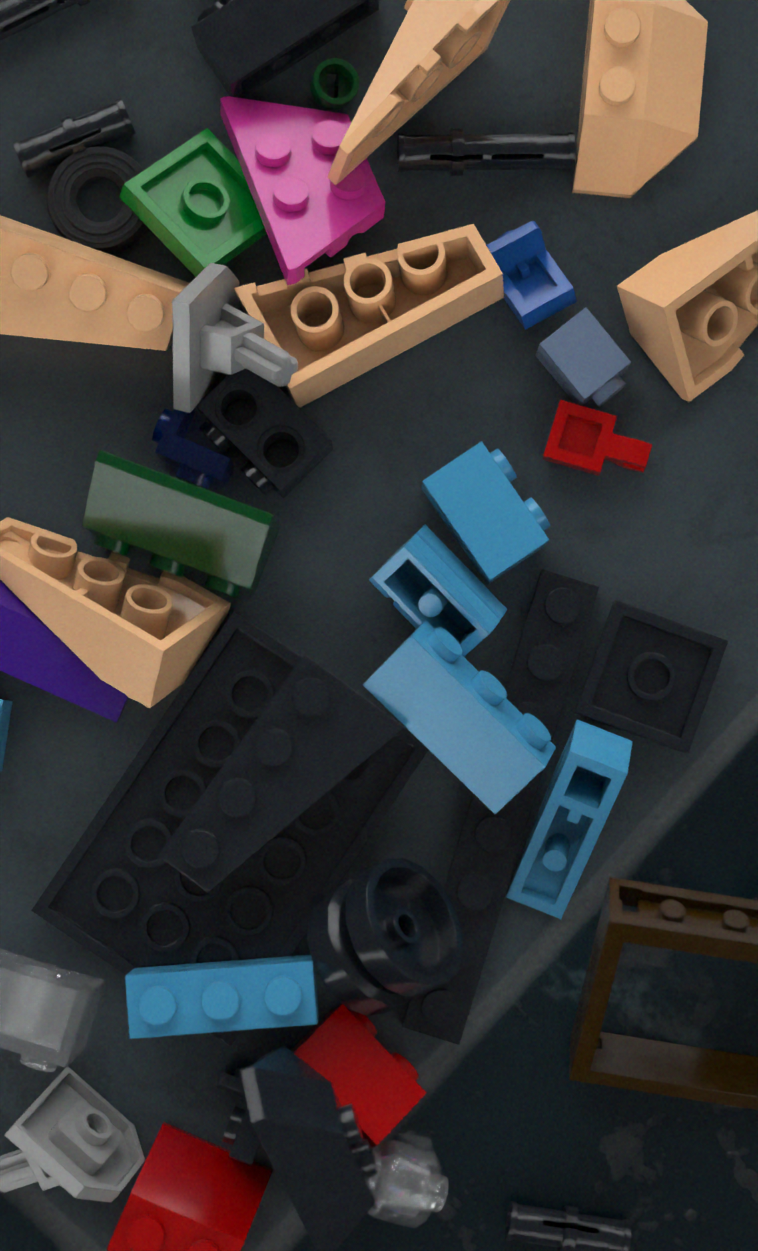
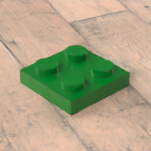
[119,128,267,277]

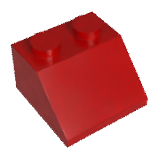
[106,1122,273,1251]

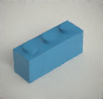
[363,620,556,814]
[125,955,319,1039]

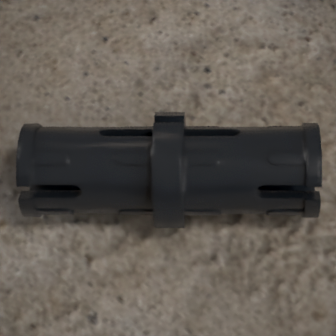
[13,98,136,178]
[505,1201,632,1251]

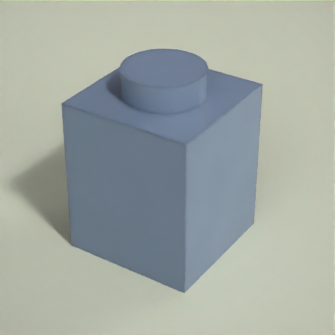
[535,307,631,407]

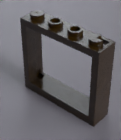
[569,877,758,1110]

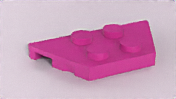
[220,96,385,285]

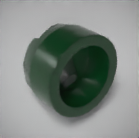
[310,58,359,110]

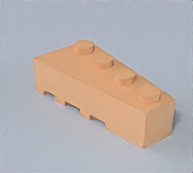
[0,215,189,351]
[234,224,504,408]

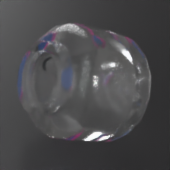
[366,1139,448,1228]

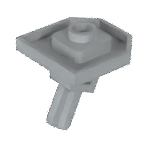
[172,263,298,413]
[0,1066,145,1203]

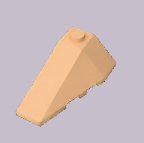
[327,0,510,185]
[617,210,758,402]
[0,517,231,709]

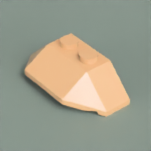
[572,0,708,198]

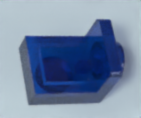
[152,408,235,490]

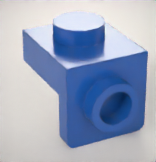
[486,221,577,330]

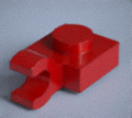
[543,399,653,476]

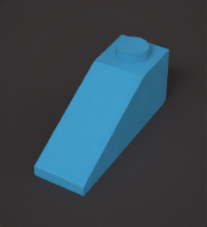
[506,719,633,919]

